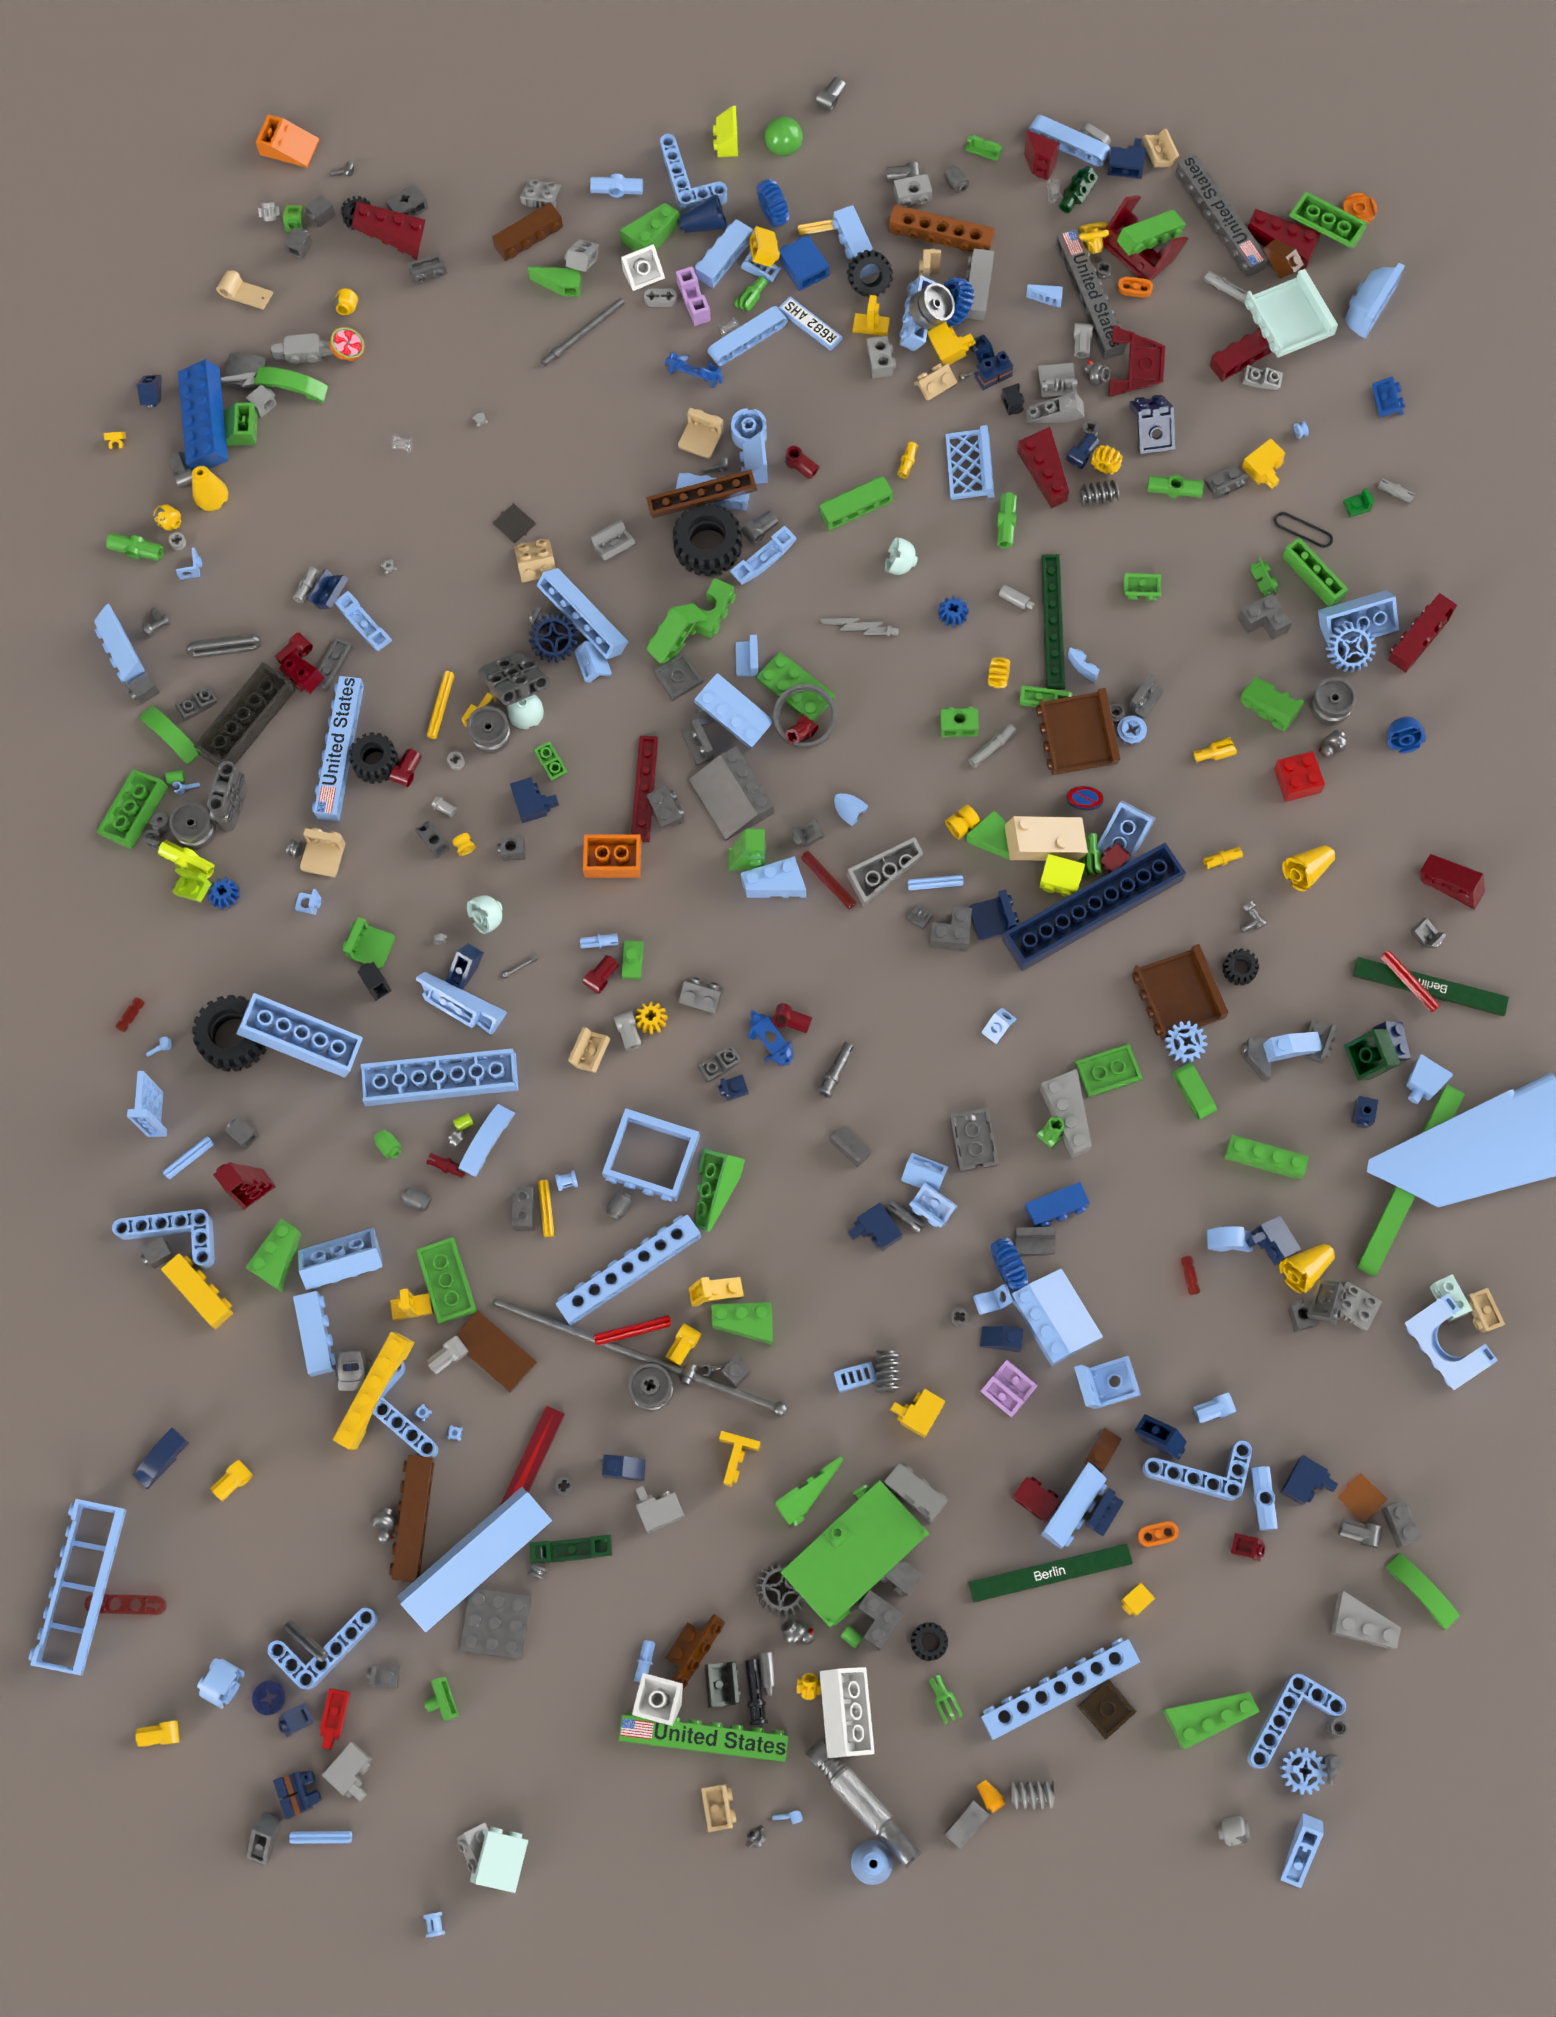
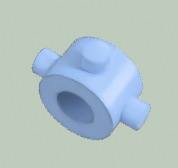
[414,1404,432,1422]
[447,1425,463,1441]

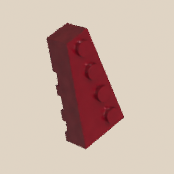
[352,201,426,260]
[1248,209,1321,270]
[1017,427,1069,509]
[1388,592,1457,673]
[213,1162,276,1210]

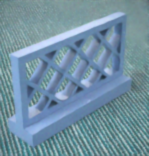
[946,425,995,500]
[127,1071,167,1137]

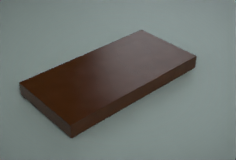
[454,1311,537,1393]

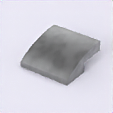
[223,353,266,390]

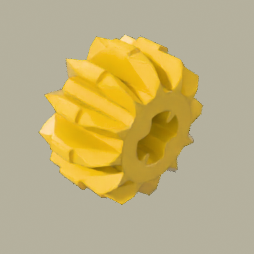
[1091,445,1123,475]
[988,657,1010,689]
[635,1001,668,1035]

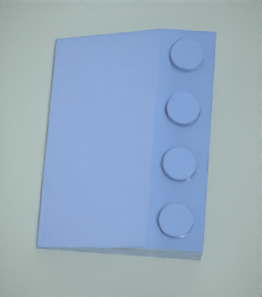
[1011,1269,1103,1367]

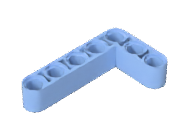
[660,134,727,213]
[112,1209,215,1269]
[373,1362,439,1458]
[1142,1441,1252,1501]
[267,1608,378,1690]
[1247,1674,1346,1768]

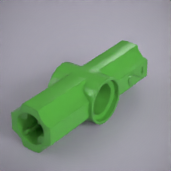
[1147,475,1204,498]
[997,492,1017,548]
[106,533,164,561]

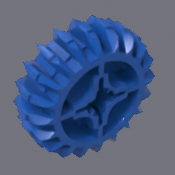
[756,179,789,227]
[943,277,975,326]
[990,1237,1028,1291]

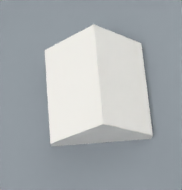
[621,244,665,291]
[632,1673,683,1726]

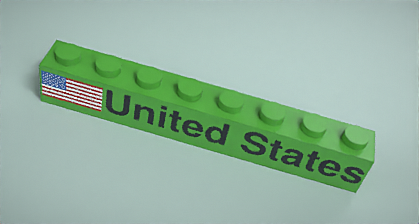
[619,1711,789,1762]

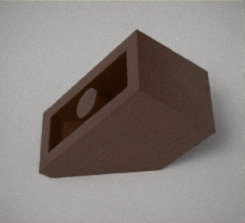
[1263,239,1304,279]
[1084,1428,1122,1473]

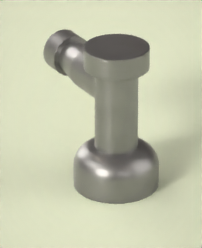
[142,608,171,638]
[1240,900,1267,933]
[1323,1754,1343,1785]

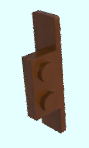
[665,1614,725,1689]

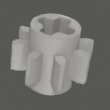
[258,201,280,221]

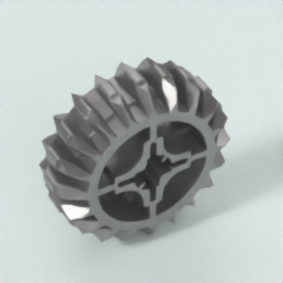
[755,1561,807,1618]

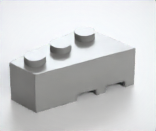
[884,1463,948,1524]
[1330,1591,1401,1650]

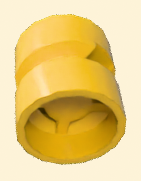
[945,804,981,839]

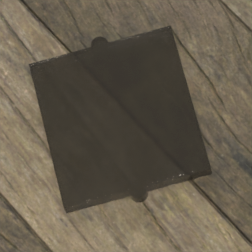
[493,503,536,543]

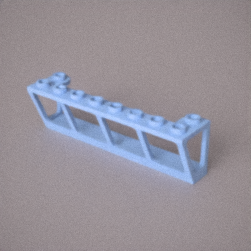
[29,1499,127,1675]

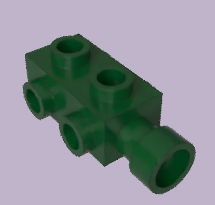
[1059,166,1099,213]

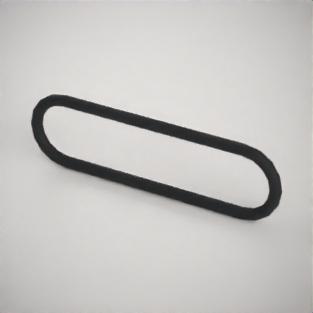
[1274,512,1333,547]

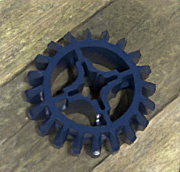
[529,613,578,663]

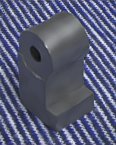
[415,820,450,859]

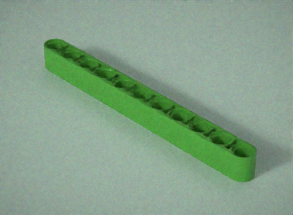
[1356,1084,1465,1277]

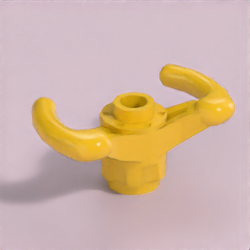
[1078,222,1109,254]

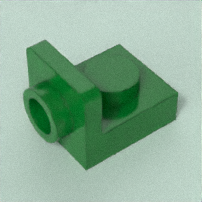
[1343,488,1374,517]

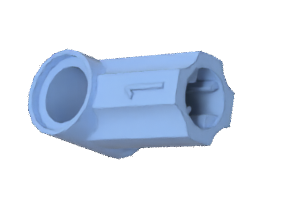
[1193,1393,1237,1424]

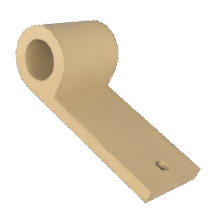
[216,270,273,310]

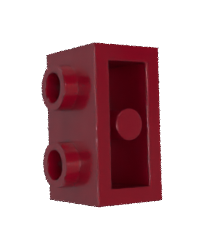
[278,652,324,694]

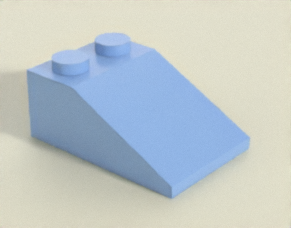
[1097,801,1156,866]

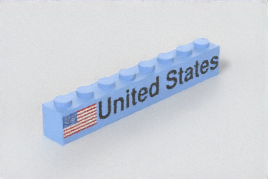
[312,676,364,821]

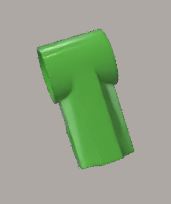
[1037,1117,1065,1149]

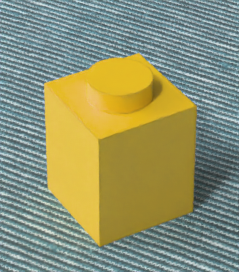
[1121,1583,1155,1616]

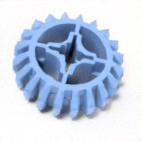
[1325,622,1377,672]

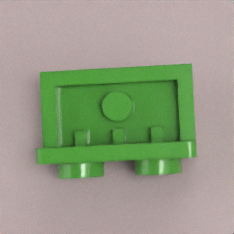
[1123,573,1162,600]

